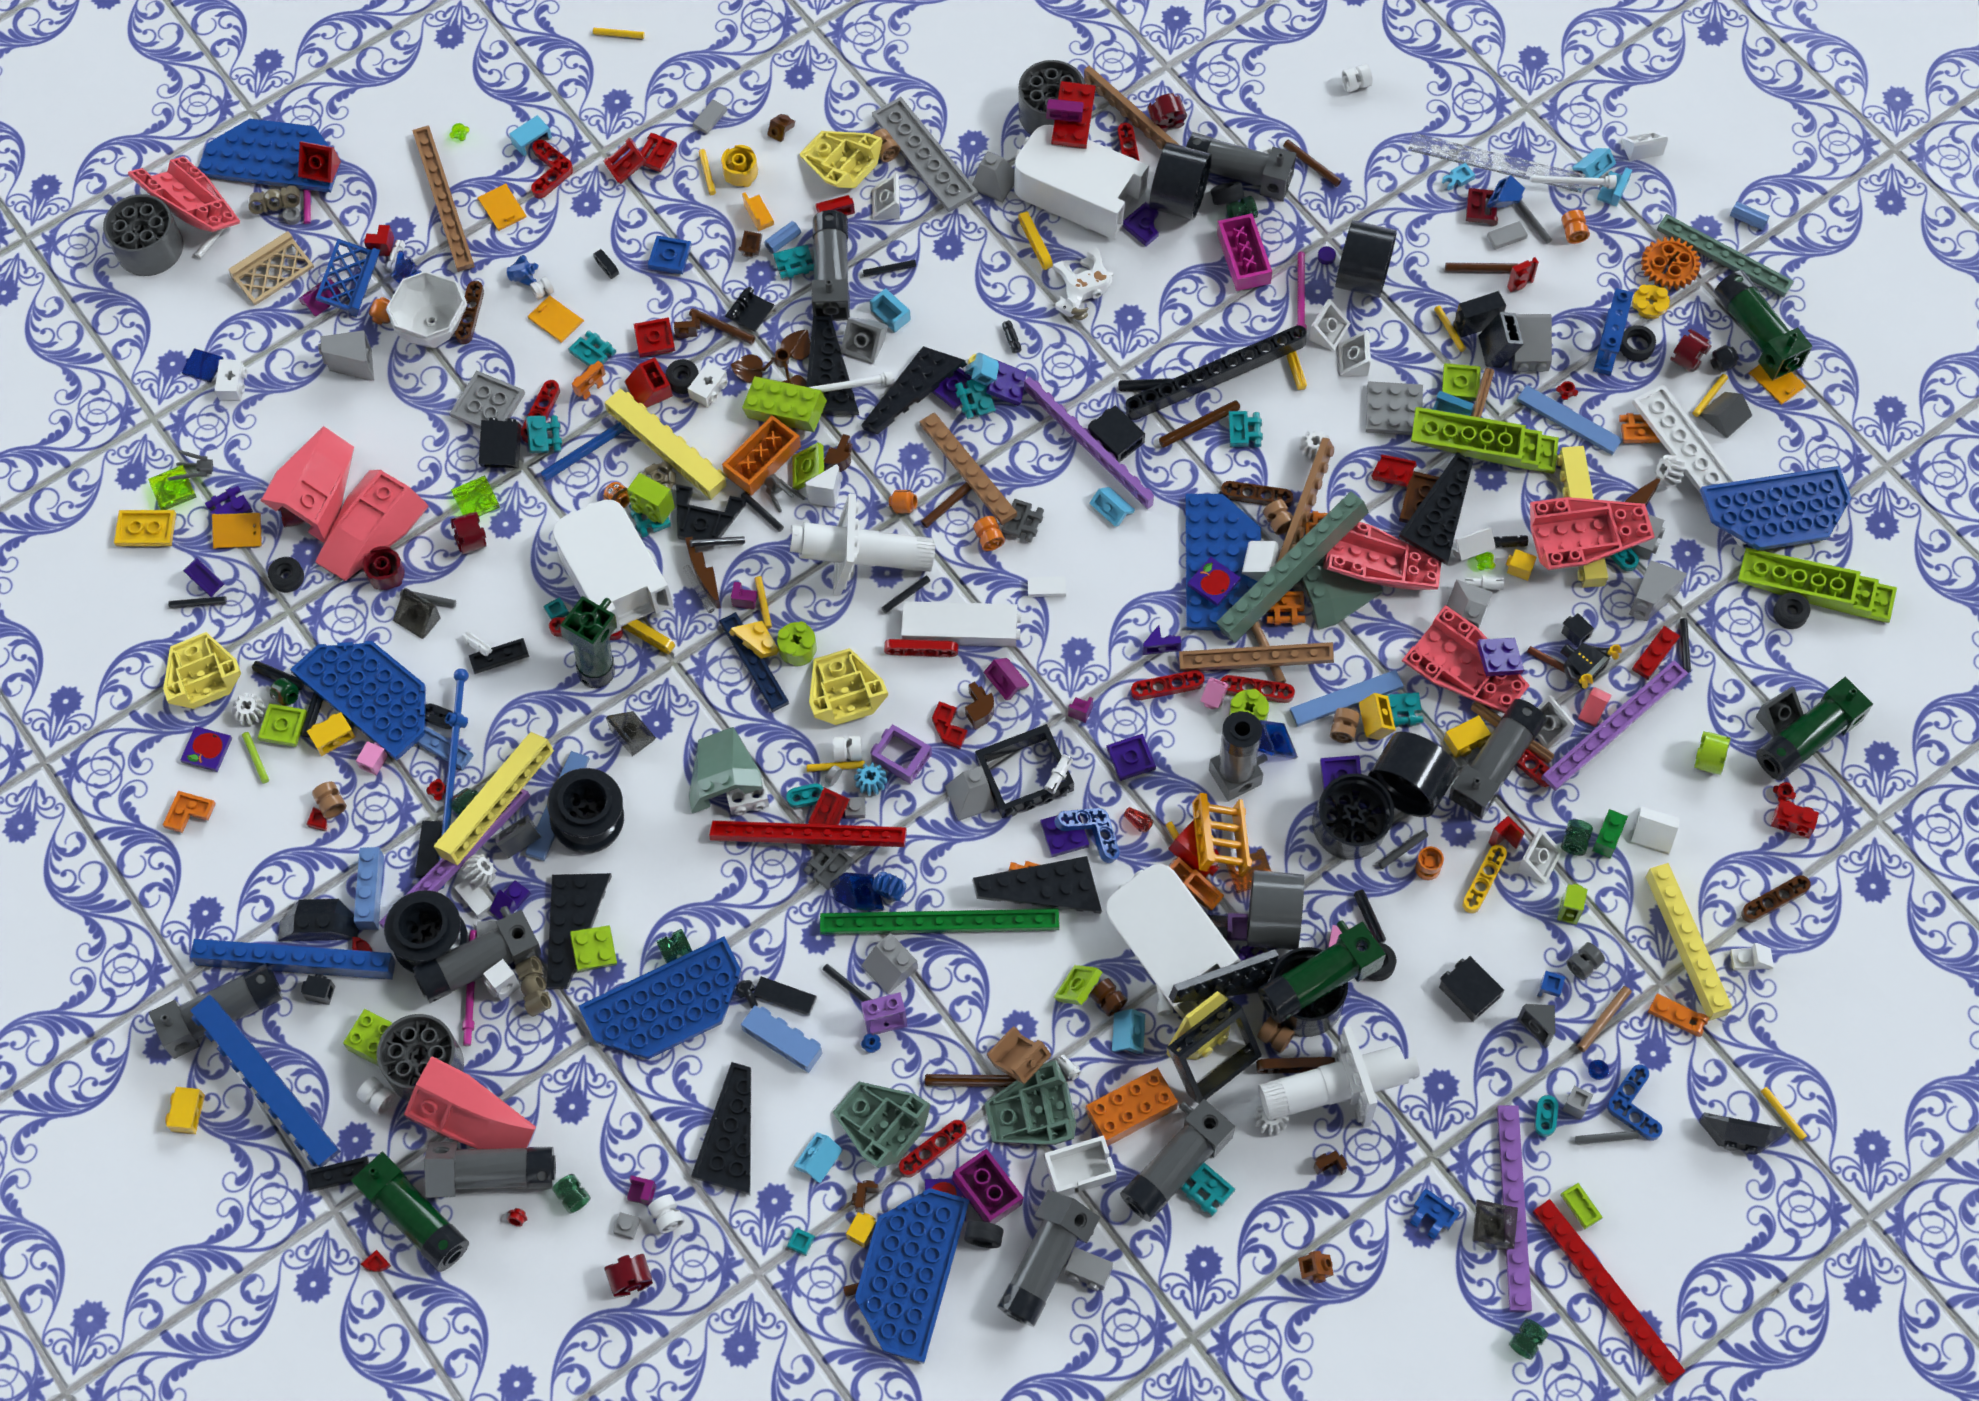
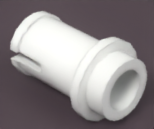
[1056,1055,1081,1080]

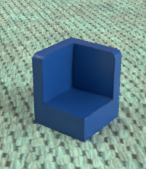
[1537,971,1565,997]

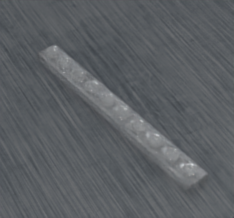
[1408,133,1585,193]

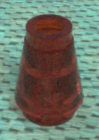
[1124,807,1154,833]

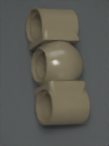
[248,186,300,214]
[515,956,552,1017]

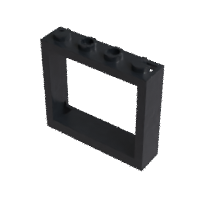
[975,724,1074,818]
[1167,998,1262,1104]

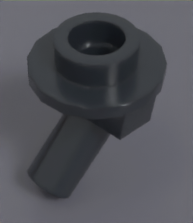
[735,980,758,1008]

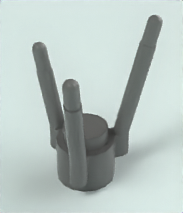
[167,450,213,481]
[764,474,806,512]

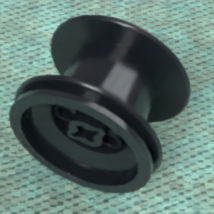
[547,768,624,853]
[384,890,468,974]

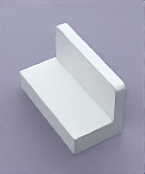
[1453,528,1496,561]

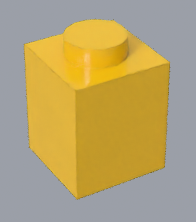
[1506,549,1537,581]
[846,1212,876,1248]

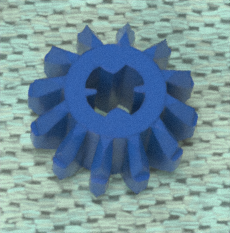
[872,872,907,901]

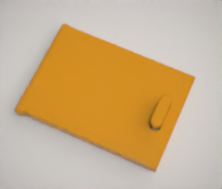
[477,183,527,231]
[527,295,584,343]
[1748,364,1806,405]
[212,513,262,549]

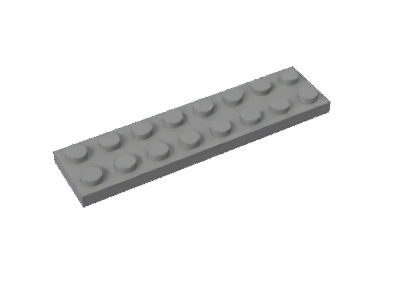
[872,97,978,212]

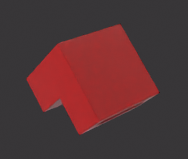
[364,225,394,256]

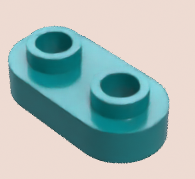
[1610,548,1639,571]
[786,783,824,808]
[1534,1095,1559,1137]

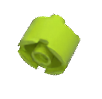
[777,621,817,666]
[1229,689,1269,729]
[1694,731,1731,775]

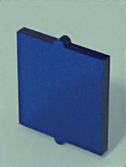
[181,348,224,383]

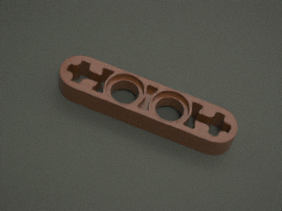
[455,281,484,344]
[1221,481,1293,507]
[1741,875,1811,923]
[1256,1057,1336,1074]

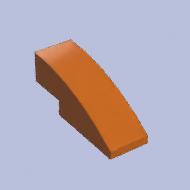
[1169,857,1224,911]

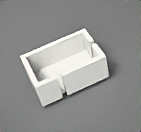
[1044,1135,1117,1196]

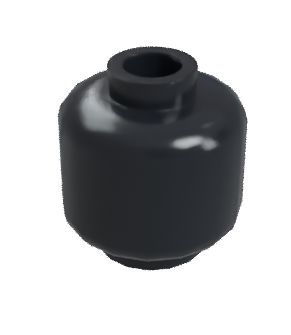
[1710,345,1739,372]

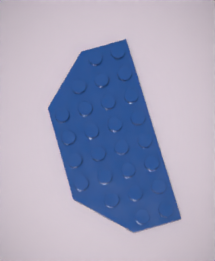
[198,118,341,193]
[1700,466,1852,551]
[1185,494,1261,631]
[290,641,426,761]
[578,936,742,1059]
[854,1188,970,1364]

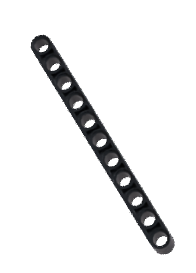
[1125,325,1307,420]

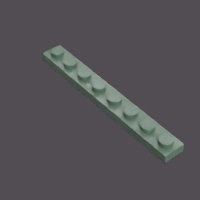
[1657,214,1794,297]

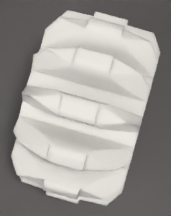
[1300,429,1329,460]
[1654,455,1686,487]
[231,692,266,726]
[462,854,497,888]
[1254,1106,1289,1136]

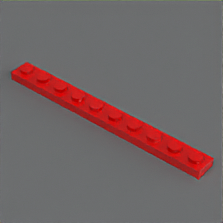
[709,820,907,847]
[1532,1199,1685,1385]

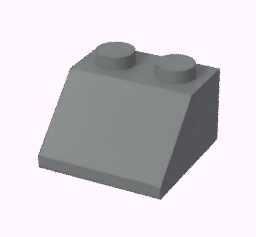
[862,933,918,994]

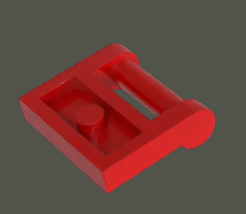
[640,133,677,173]
[603,138,647,184]

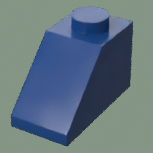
[1487,175,1525,208]

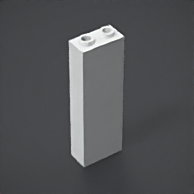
[901,601,1021,647]

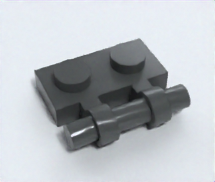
[1002,498,1044,542]
[803,845,854,891]

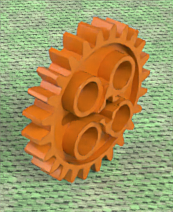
[1641,237,1701,290]

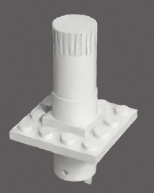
[790,494,935,596]
[1258,1025,1420,1128]

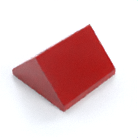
[298,141,341,183]

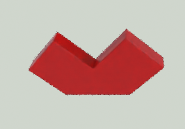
[932,701,968,749]

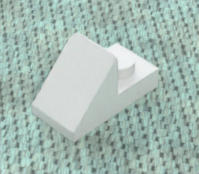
[1730,943,1774,971]

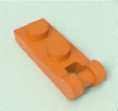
[1648,993,1709,1037]

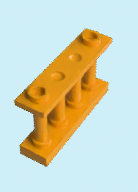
[1192,793,1252,876]

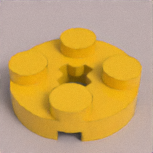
[1632,284,1670,319]

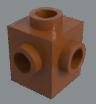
[1298,1251,1334,1283]

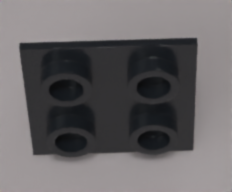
[725,287,775,332]

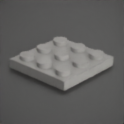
[450,370,525,429]
[1366,381,1423,435]

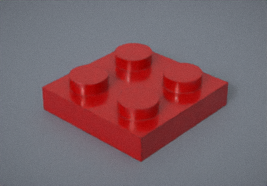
[633,317,675,358]

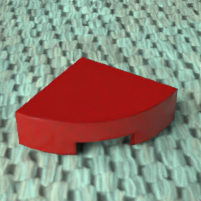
[307,807,328,831]
[352,937,373,952]
[361,1250,391,1272]

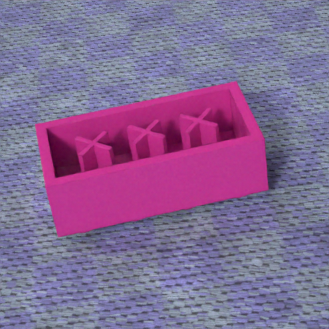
[1217,214,1272,291]

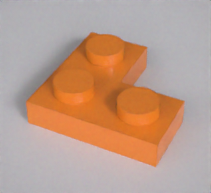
[163,791,216,833]

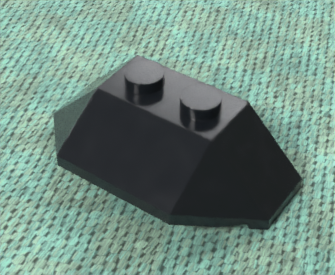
[278,899,359,942]
[1699,1112,1787,1155]

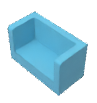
[509,115,552,156]
[870,288,911,332]

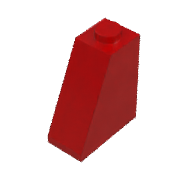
[1168,820,1220,878]

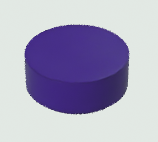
[1318,246,1336,265]

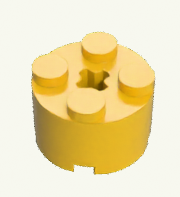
[721,145,758,187]

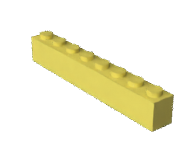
[605,388,726,500]
[1557,446,1608,588]
[434,732,554,866]
[1646,863,1732,1021]

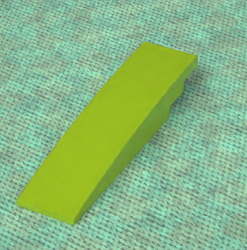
[1411,407,1559,474]
[1738,548,1897,623]

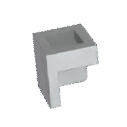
[1562,1085,1593,1119]

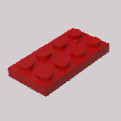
[1051,81,1096,149]

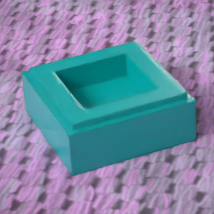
[543,597,569,620]
[787,1228,815,1256]

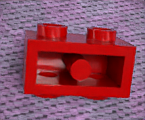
[1771,800,1819,839]

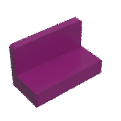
[1046,99,1084,122]
[298,278,342,316]
[983,658,1029,700]

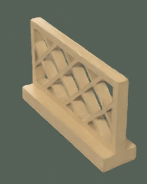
[228,231,314,305]

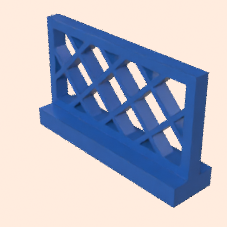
[315,239,380,318]

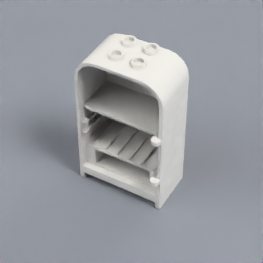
[1014,125,1149,239]
[553,500,674,634]
[1106,864,1241,1019]

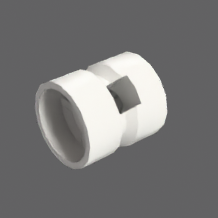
[1342,64,1373,92]
[833,736,862,762]
[356,1077,396,1115]
[648,1194,685,1234]

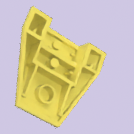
[799,131,883,188]
[163,632,241,709]
[809,648,888,725]
[1166,991,1231,1060]

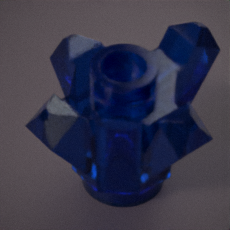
[390,250,422,284]

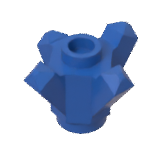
[507,255,539,286]

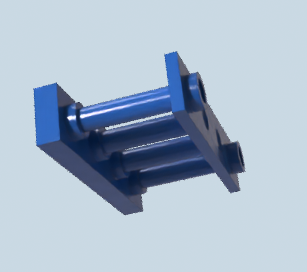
[1593,288,1634,376]

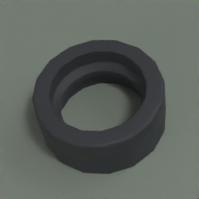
[1620,325,1656,362]

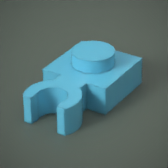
[1442,163,1476,190]

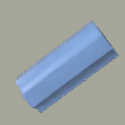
[1730,201,1770,230]
[764,221,802,254]

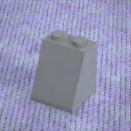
[1511,314,1552,372]
[318,330,374,381]
[1629,560,1687,621]

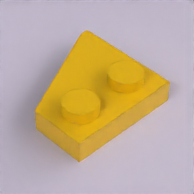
[729,621,779,659]

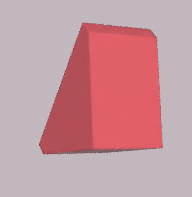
[1578,687,1612,727]

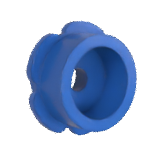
[861,1034,881,1053]

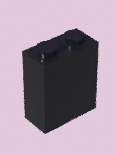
[1453,291,1506,338]
[1478,312,1523,368]
[1088,405,1145,463]
[479,418,521,469]
[1439,956,1504,1022]

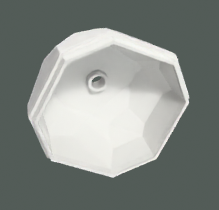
[386,271,467,348]

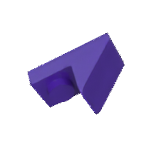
[1142,625,1182,655]
[489,880,531,919]

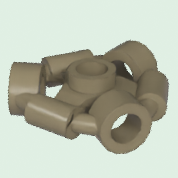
[642,461,676,493]

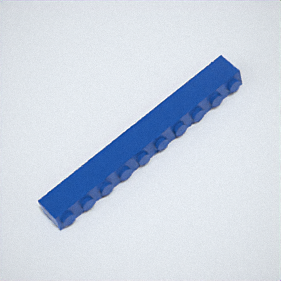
[190,939,396,980]
[190,994,341,1167]

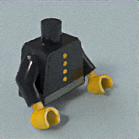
[1560,643,1622,690]

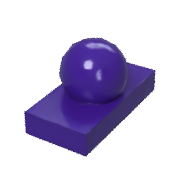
[183,557,224,597]

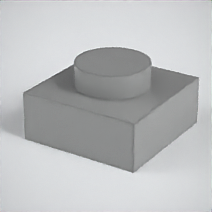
[845,797,865,819]
[613,1212,640,1239]

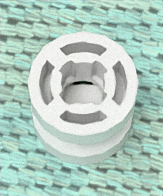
[530,276,554,300]

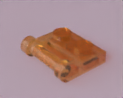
[1226,848,1271,893]

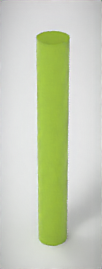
[242,732,269,783]

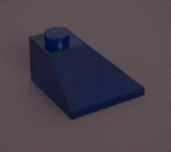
[1258,720,1298,759]
[830,872,885,911]

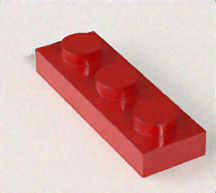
[1632,626,1680,680]

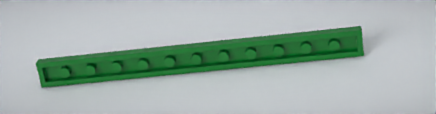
[820,909,1059,935]

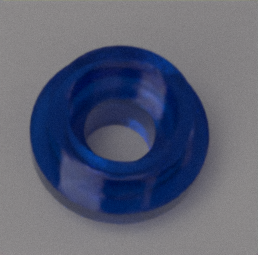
[1588,1060,1609,1080]

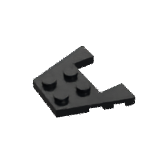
[676,484,747,547]

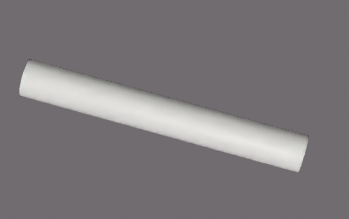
[195,228,225,259]

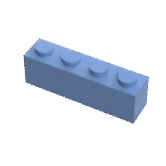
[354,847,384,930]
[741,1005,823,1073]

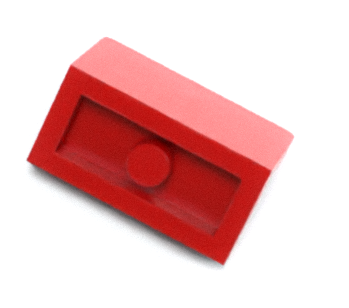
[816,195,855,216]
[1488,816,1525,849]

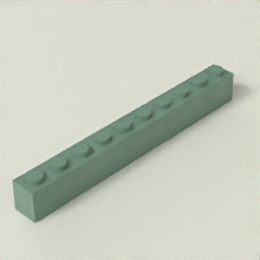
[1216,491,1369,643]

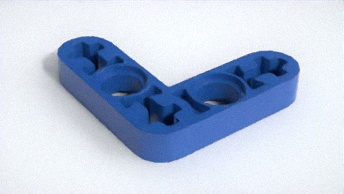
[1054,808,1120,863]
[1607,1064,1663,1141]

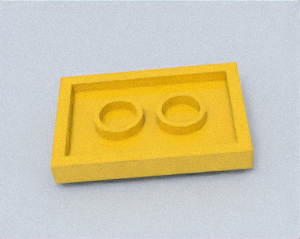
[114,510,176,546]

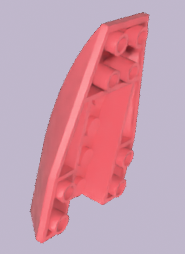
[128,156,240,232]
[260,426,354,542]
[315,470,429,581]
[1530,497,1655,570]
[1323,522,1441,590]
[1402,605,1530,713]
[404,1056,536,1149]

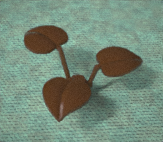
[731,329,811,387]

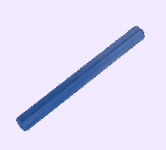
[541,422,627,481]

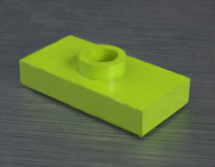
[1560,1183,1603,1230]

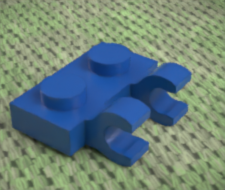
[1410,1188,1461,1240]

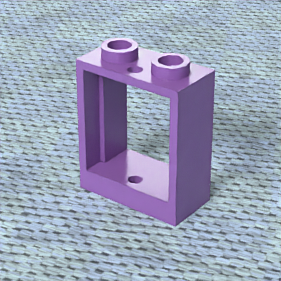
[870,724,932,784]
[861,992,908,1035]

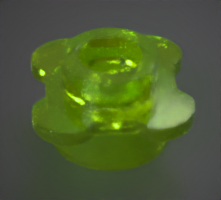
[449,123,470,141]
[1475,552,1496,571]

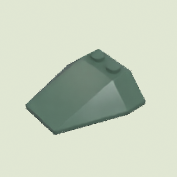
[1298,559,1383,630]
[689,727,763,813]
[985,1060,1076,1145]
[833,1081,931,1168]

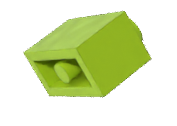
[1557,884,1588,925]

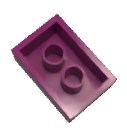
[952,1148,1024,1224]

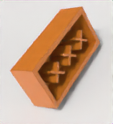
[722,415,801,496]
[1086,1067,1178,1147]

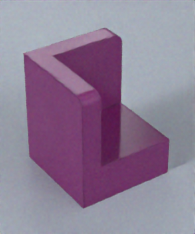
[731,582,758,610]
[1068,697,1093,723]
[627,1175,657,1205]

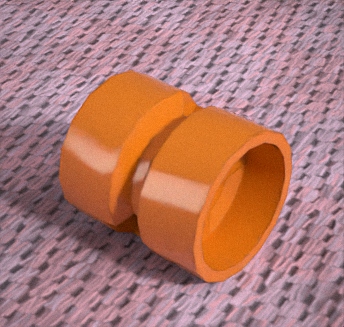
[1561,210,1590,244]
[973,516,1005,551]
[1415,846,1444,880]

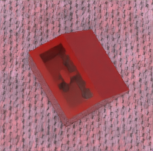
[624,357,673,408]

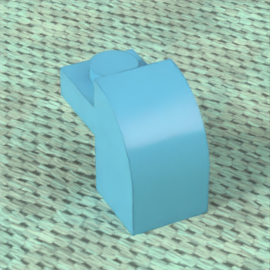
[965,353,999,386]

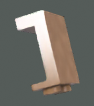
[987,1026,1051,1084]

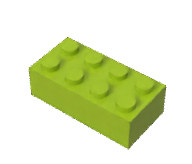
[742,376,827,432]

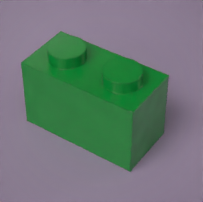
[1592,809,1628,859]

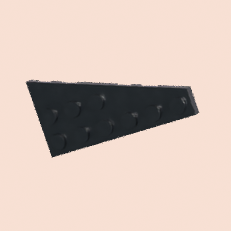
[806,316,859,415]
[861,346,967,434]
[1399,452,1473,565]
[972,856,1102,914]
[547,873,612,990]
[1169,949,1279,1003]
[691,1062,752,1195]

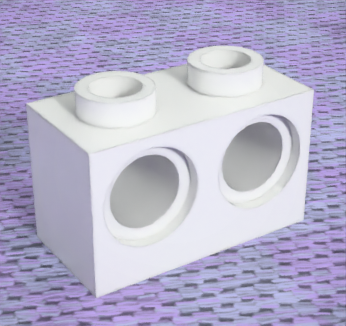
[726,778,769,815]

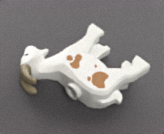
[1053,248,1114,320]

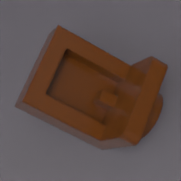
[767,114,795,142]
[738,230,763,258]
[674,312,701,338]
[1313,1151,1348,1175]
[852,1180,879,1213]

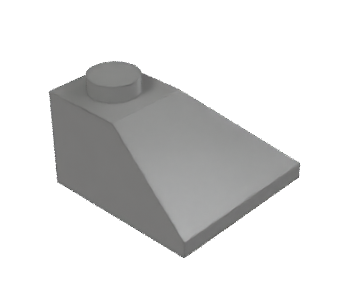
[972,151,1015,203]
[841,317,888,363]
[1446,579,1493,628]
[945,766,995,821]

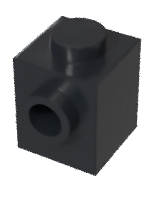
[1561,613,1594,648]
[301,974,335,1005]

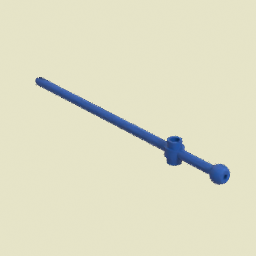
[439,669,469,890]

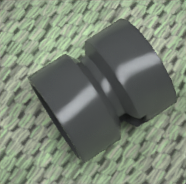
[1566,942,1605,980]

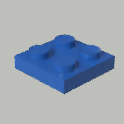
[647,235,692,275]

